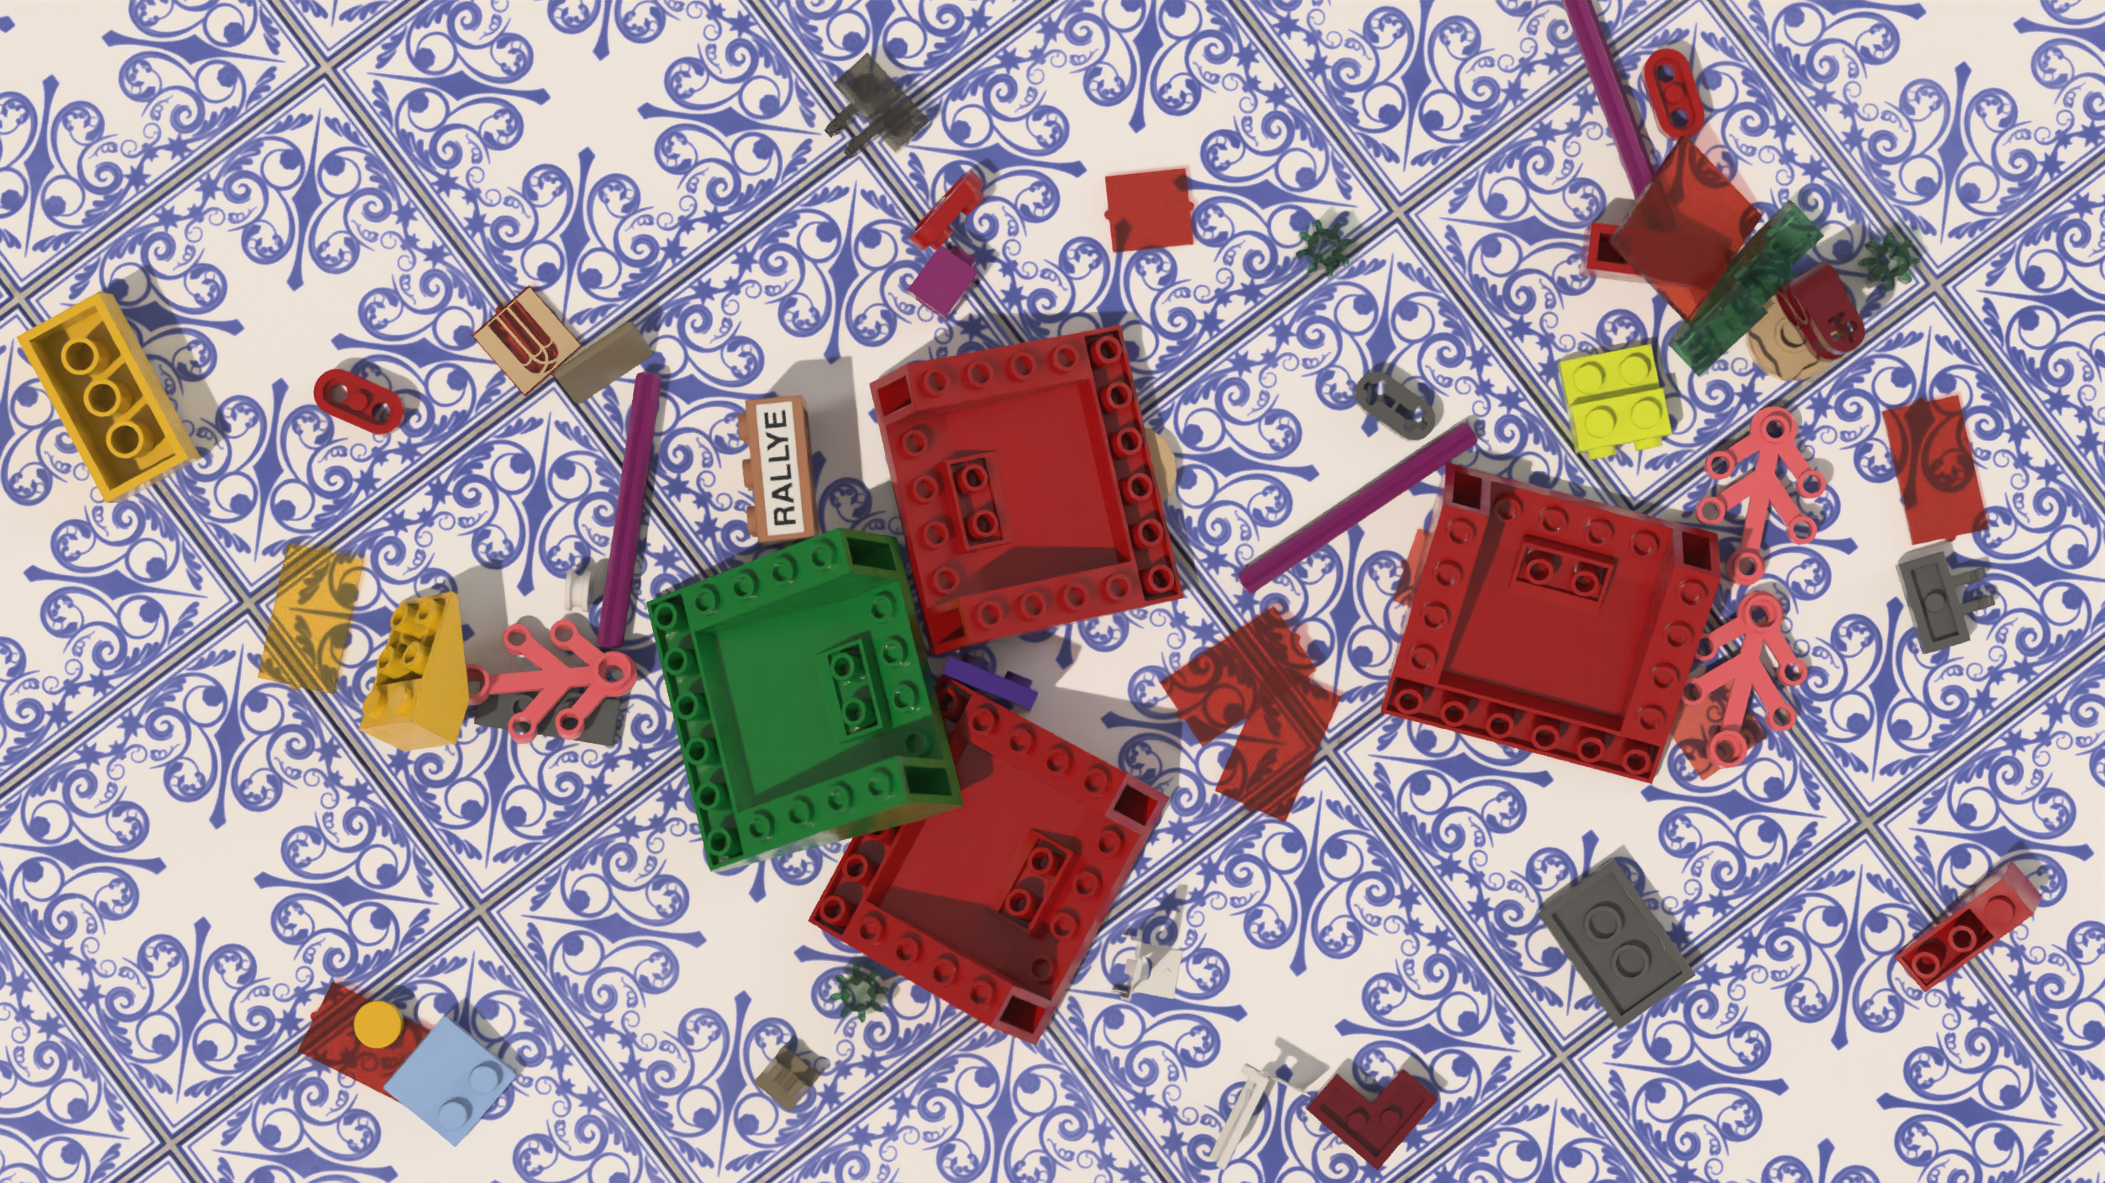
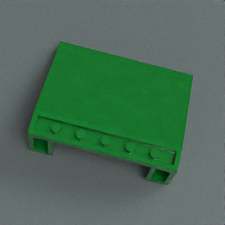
[646,527,964,872]

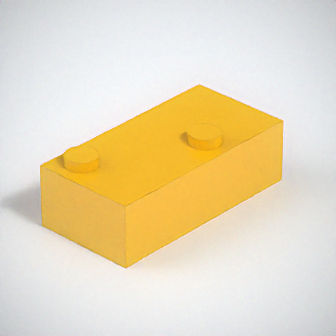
[16,292,201,503]

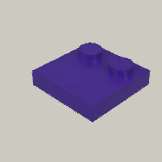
[943,653,1038,710]

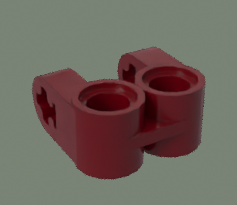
[1775,260,1865,362]

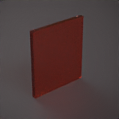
[1608,136,1762,322]

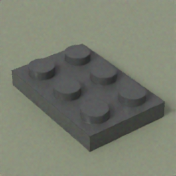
[1536,859,1695,1029]

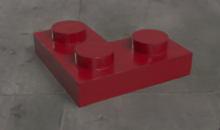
[1305,1067,1438,1171]

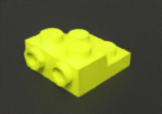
[1557,344,1672,460]

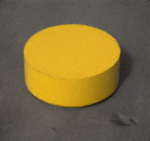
[354,1000,403,1048]

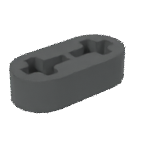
[1354,372,1435,442]

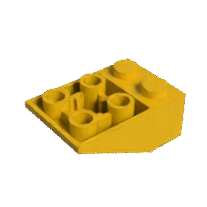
[359,591,470,751]

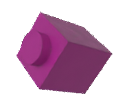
[907,245,979,322]

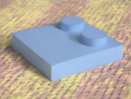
[383,1013,517,1147]

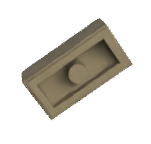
[553,321,653,404]

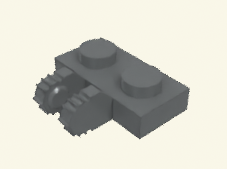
[1895,551,1996,655]

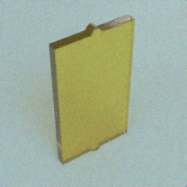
[257,543,364,694]

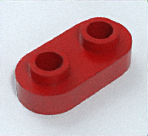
[1641,48,1705,142]
[908,170,985,251]
[313,369,406,436]

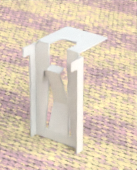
[1110,934,1183,1001]
[1209,1065,1311,1170]

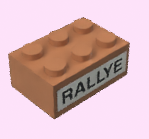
[738,395,820,547]

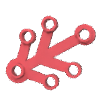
[1695,406,1826,586]
[1679,591,1808,769]
[466,620,637,744]

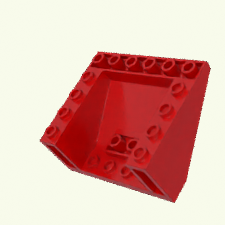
[869,325,1184,656]
[1381,462,1721,784]
[808,674,1170,1045]

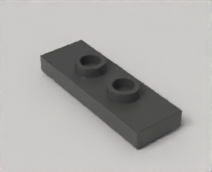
[474,684,621,747]

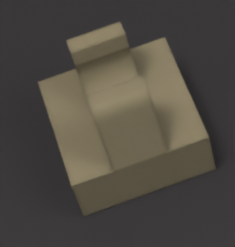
[754,1045,821,1112]

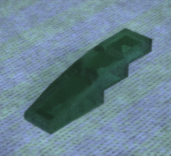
[1668,200,1824,377]

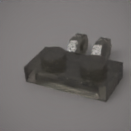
[824,53,930,159]

